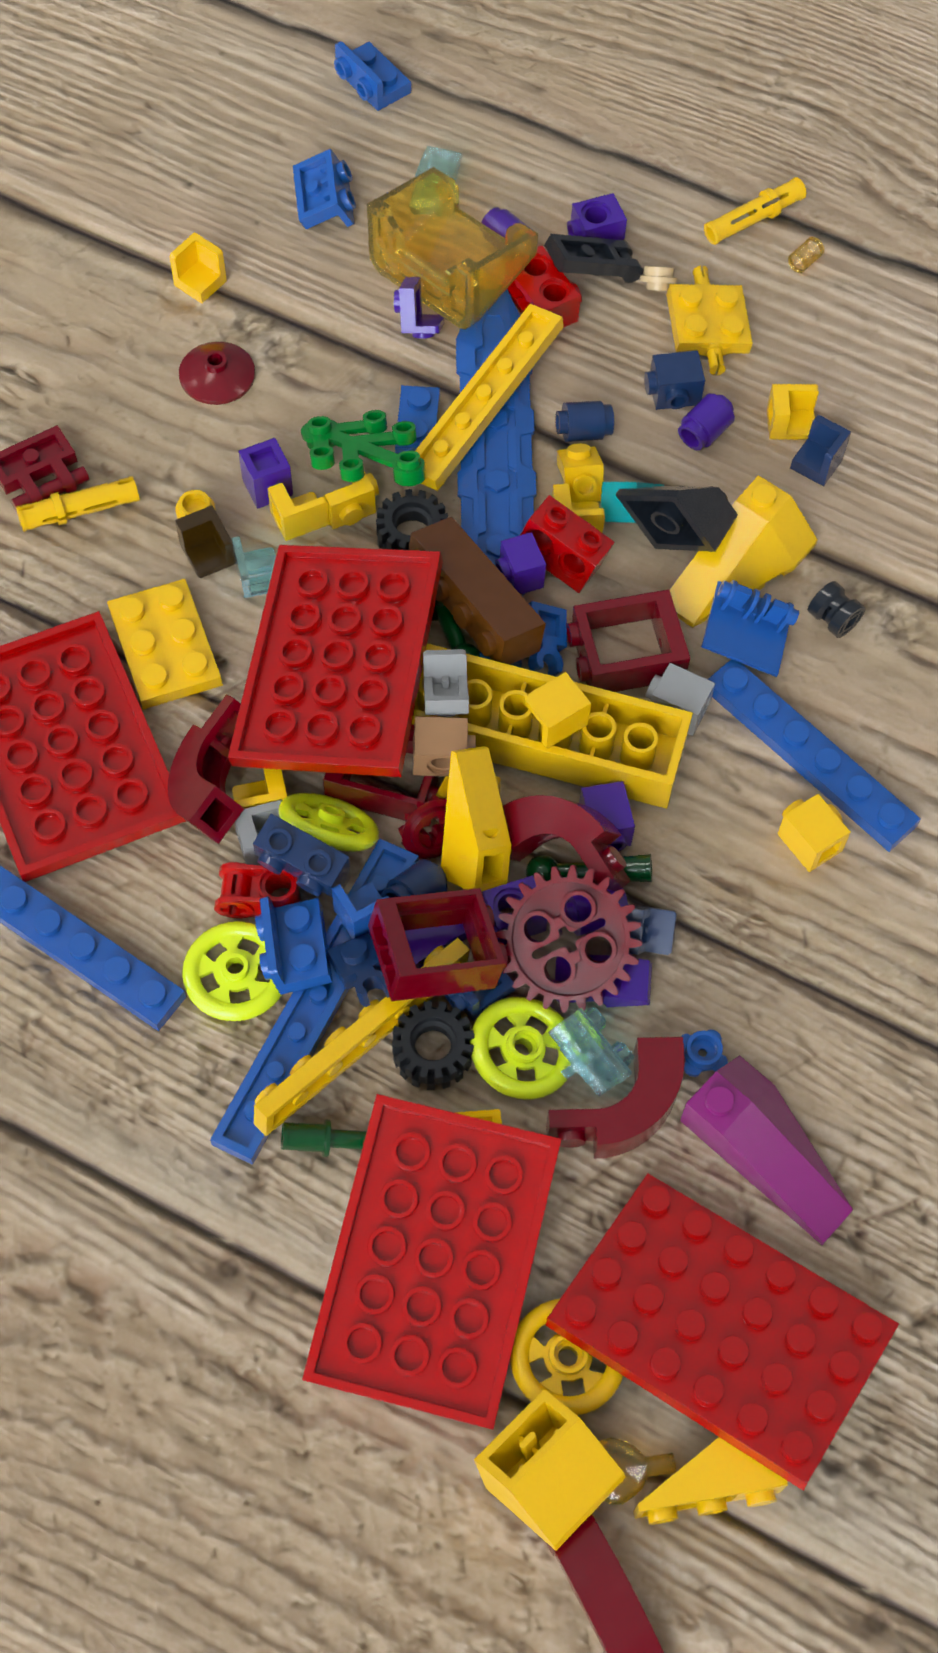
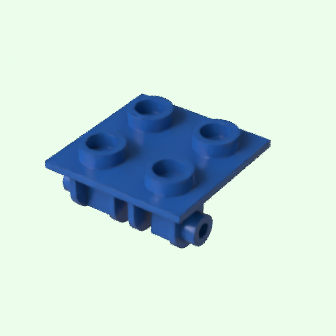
[701,580,799,677]

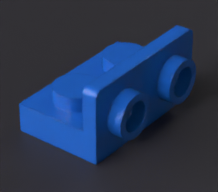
[334,41,411,111]
[293,148,356,229]
[255,896,333,995]

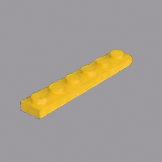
[415,304,564,491]
[254,938,470,1136]

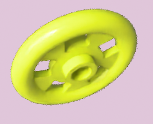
[278,793,379,852]
[182,921,282,1021]
[470,996,576,1100]

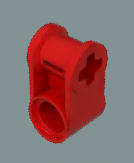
[214,862,302,919]

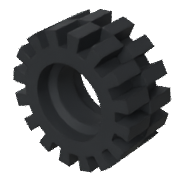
[376,489,448,550]
[392,1001,474,1090]

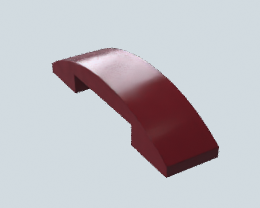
[546,1514,664,1653]

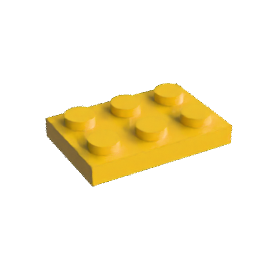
[107,579,223,710]

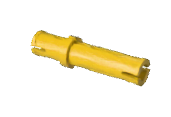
[704,177,807,245]
[16,476,140,532]

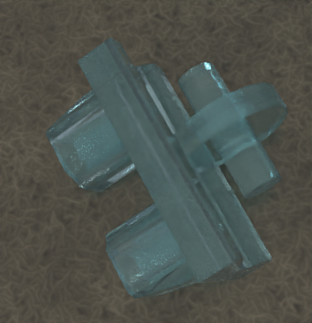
[548,1007,634,1097]

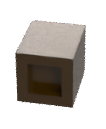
[175,505,235,578]

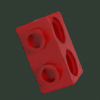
[502,245,582,328]
[520,495,615,593]

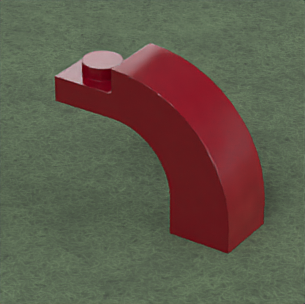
[168,694,244,844]
[502,795,631,891]
[546,1037,684,1159]

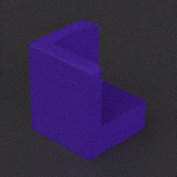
[238,438,293,509]

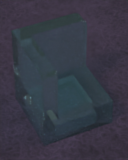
[231,536,276,598]

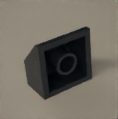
[616,486,738,552]

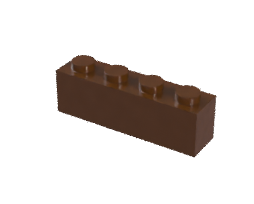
[409,516,546,665]

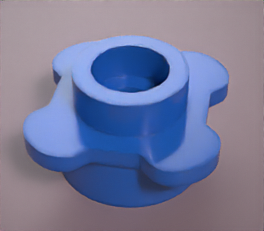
[681,1029,728,1077]

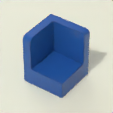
[332,882,390,939]

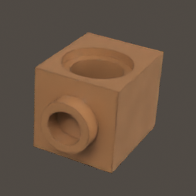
[413,716,476,776]

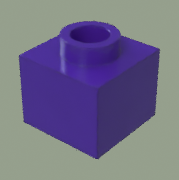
[495,532,546,594]

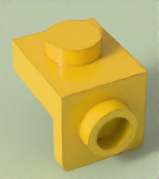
[557,444,604,502]
[324,471,379,530]

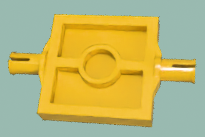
[666,266,753,376]

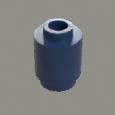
[555,401,614,442]
[382,859,447,898]

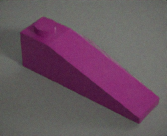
[680,1055,853,1245]

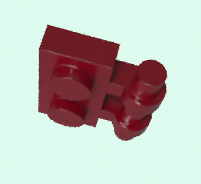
[0,425,90,512]

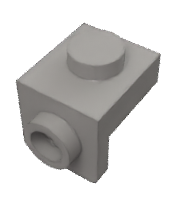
[423,649,469,717]

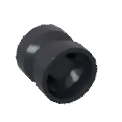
[807,581,866,638]

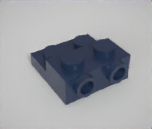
[253,814,351,897]

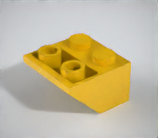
[474,1389,626,1551]

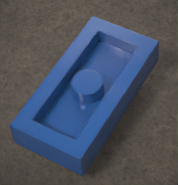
[395,385,440,454]

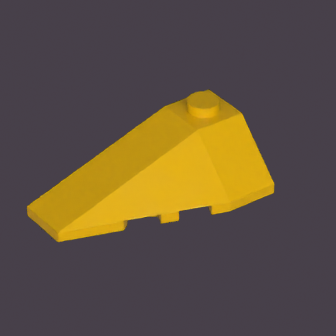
[670,475,818,628]

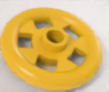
[510,1298,623,1416]

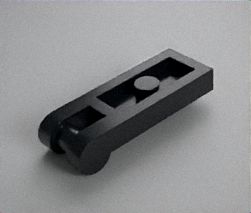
[544,234,644,283]

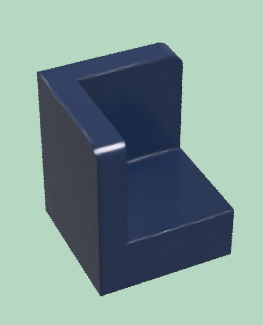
[790,415,851,487]

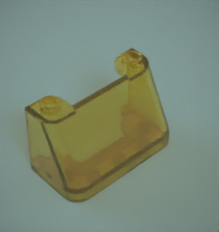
[367,167,538,329]

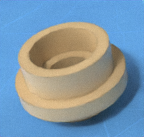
[640,266,677,291]

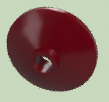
[179,341,255,405]

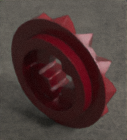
[398,794,447,859]

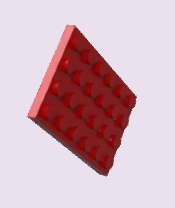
[228,545,443,777]
[0,611,186,882]
[302,1094,562,1430]
[546,1173,899,1491]

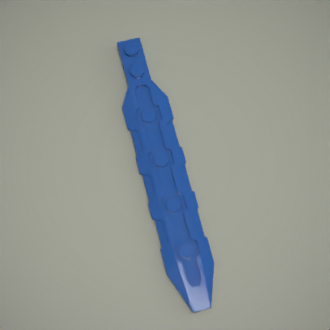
[456,288,537,668]

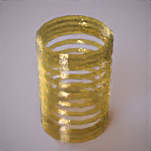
[788,237,825,273]

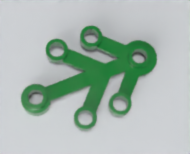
[301,410,426,486]

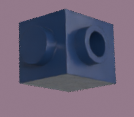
[644,350,705,410]

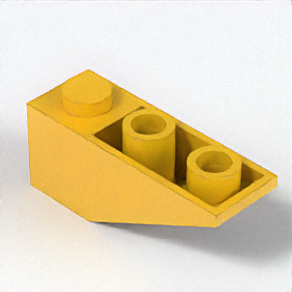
[441,746,511,892]
[633,1437,788,1525]

